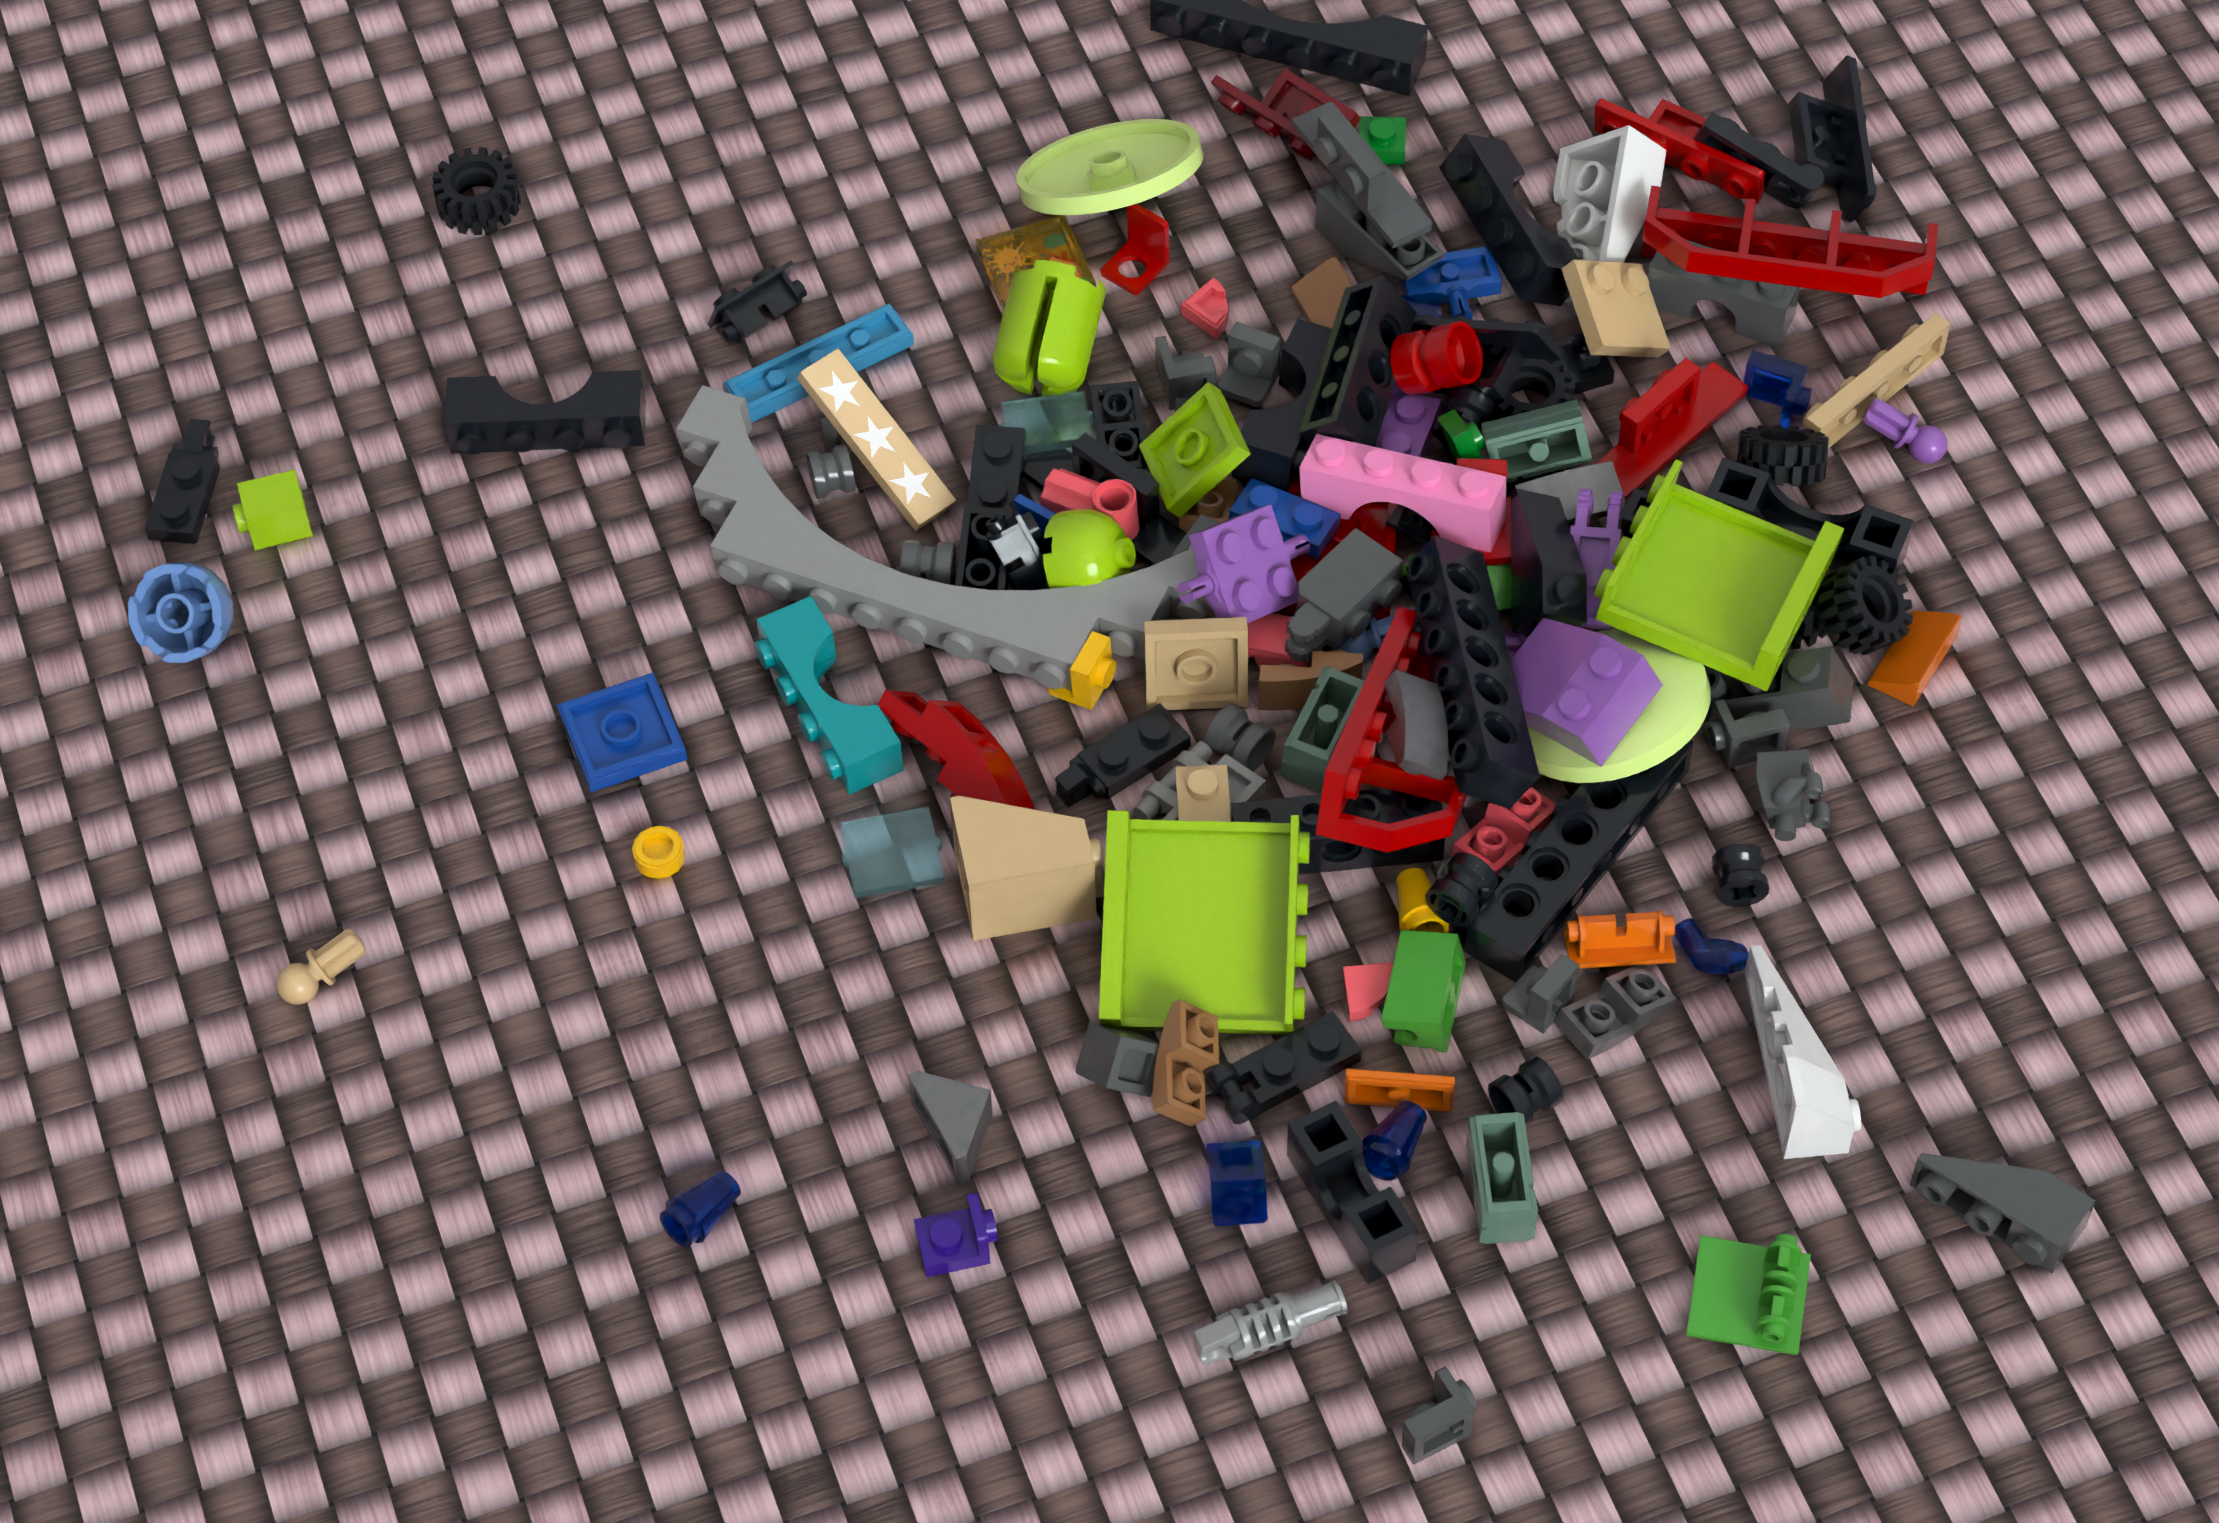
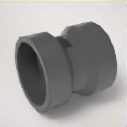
[900,540,956,585]
[1204,703,1276,771]

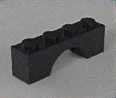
[1439,134,1579,306]
[1231,319,1332,492]
[444,370,646,454]
[1706,458,1914,573]

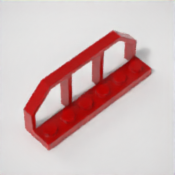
[1641,186,1938,298]
[1315,607,1467,853]

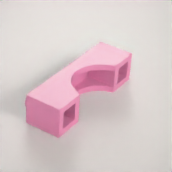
[1299,434,1507,553]

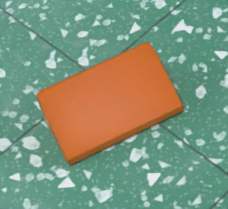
[1868,610,1962,707]
[1344,1068,1455,1112]

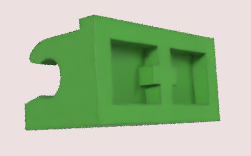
[1381,930,1466,1052]

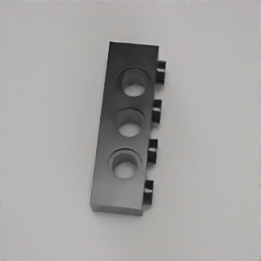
[1298,276,1417,447]
[1231,788,1445,875]

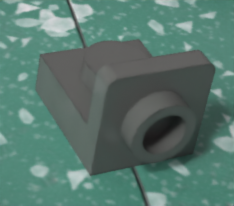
[1217,322,1281,407]
[1705,699,1790,769]
[1502,954,1579,1034]
[1402,1366,1477,1465]

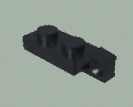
[145,419,220,544]
[1055,703,1191,808]

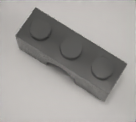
[1648,240,1800,348]

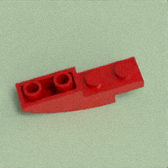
[877,690,1035,810]

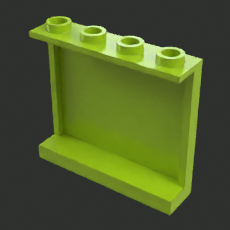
[1594,459,1844,691]
[1099,810,1310,1035]

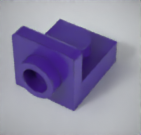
[914,1192,998,1277]

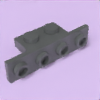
[1292,102,1432,248]

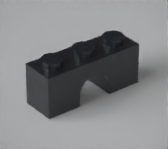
[1287,1101,1419,1284]

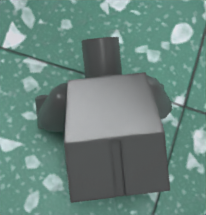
[1756,749,1831,841]

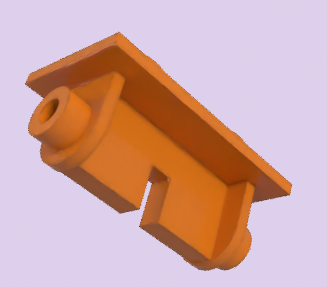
[1563,910,1676,968]

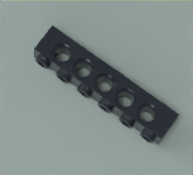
[1406,535,1540,809]
[1463,740,1693,983]

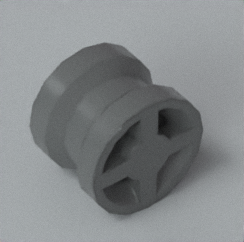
[806,443,856,499]

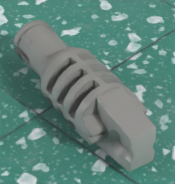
[1193,1280,1348,1365]

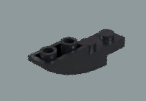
[955,425,1026,590]

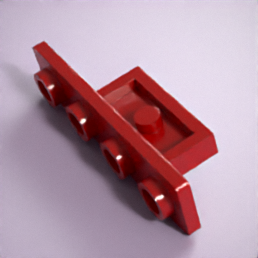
[1594,99,1765,204]
[1595,358,1748,501]

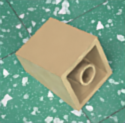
[950,796,1104,941]

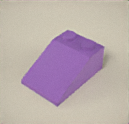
[1511,617,1663,767]

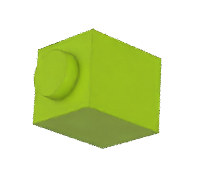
[232,469,313,550]

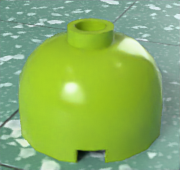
[1043,509,1136,589]

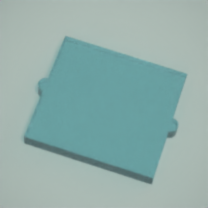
[999,391,1094,454]
[840,807,945,898]

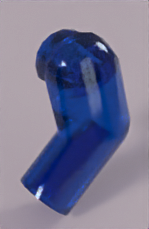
[1674,918,1749,974]

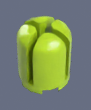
[992,260,1107,398]

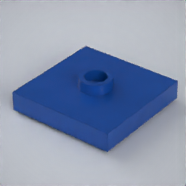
[557,673,688,792]

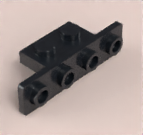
[1788,55,1877,223]
[1411,314,1564,399]
[1022,433,1187,566]

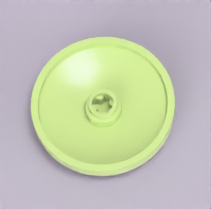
[1016,119,1203,215]
[1527,628,1711,783]

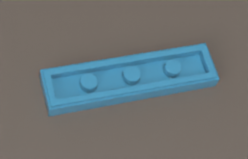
[723,303,914,423]

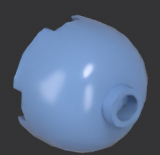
[128,562,234,663]

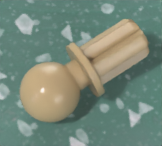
[276,929,366,1005]

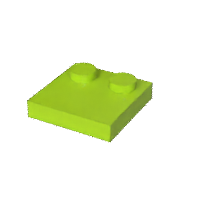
[1139,382,1251,518]

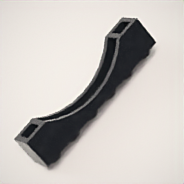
[1150,0,1428,96]

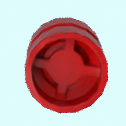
[1390,321,1483,396]

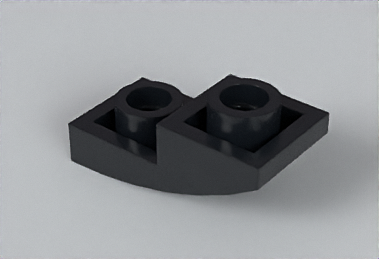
[1090,381,1149,470]

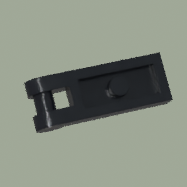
[1693,111,1824,209]
[1205,1011,1362,1124]

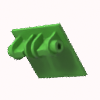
[1686,1234,1811,1355]

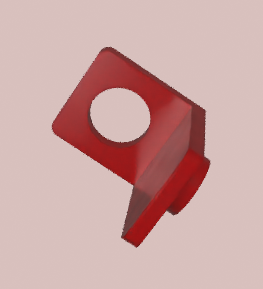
[1101,204,1170,295]

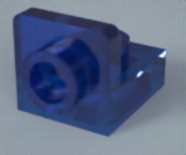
[1207,1140,1268,1226]

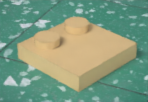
[1561,259,1671,358]
[1144,617,1248,711]

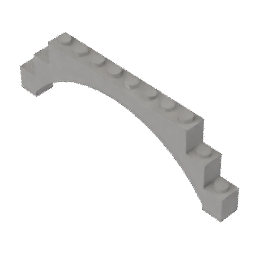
[676,385,1216,691]

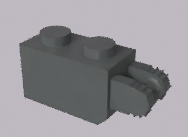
[1285,528,1403,663]

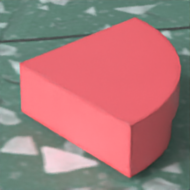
[1181,277,1229,339]
[1342,962,1394,1022]

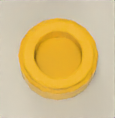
[632,826,685,879]

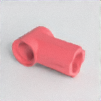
[1040,468,1140,541]

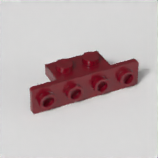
[1211,68,1361,176]

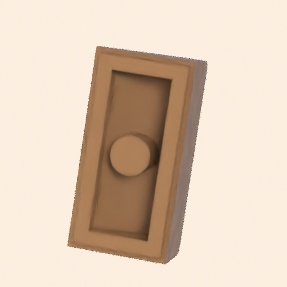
[1291,256,1353,328]

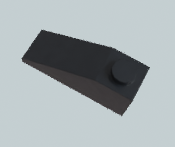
[1511,488,1587,636]

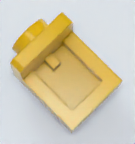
[1048,631,1117,710]

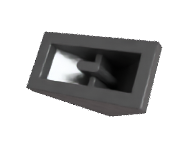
[908,1071,993,1186]

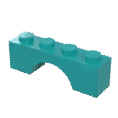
[754,596,904,795]

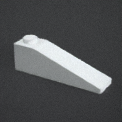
[1553,125,1667,307]
[1744,945,1861,1159]

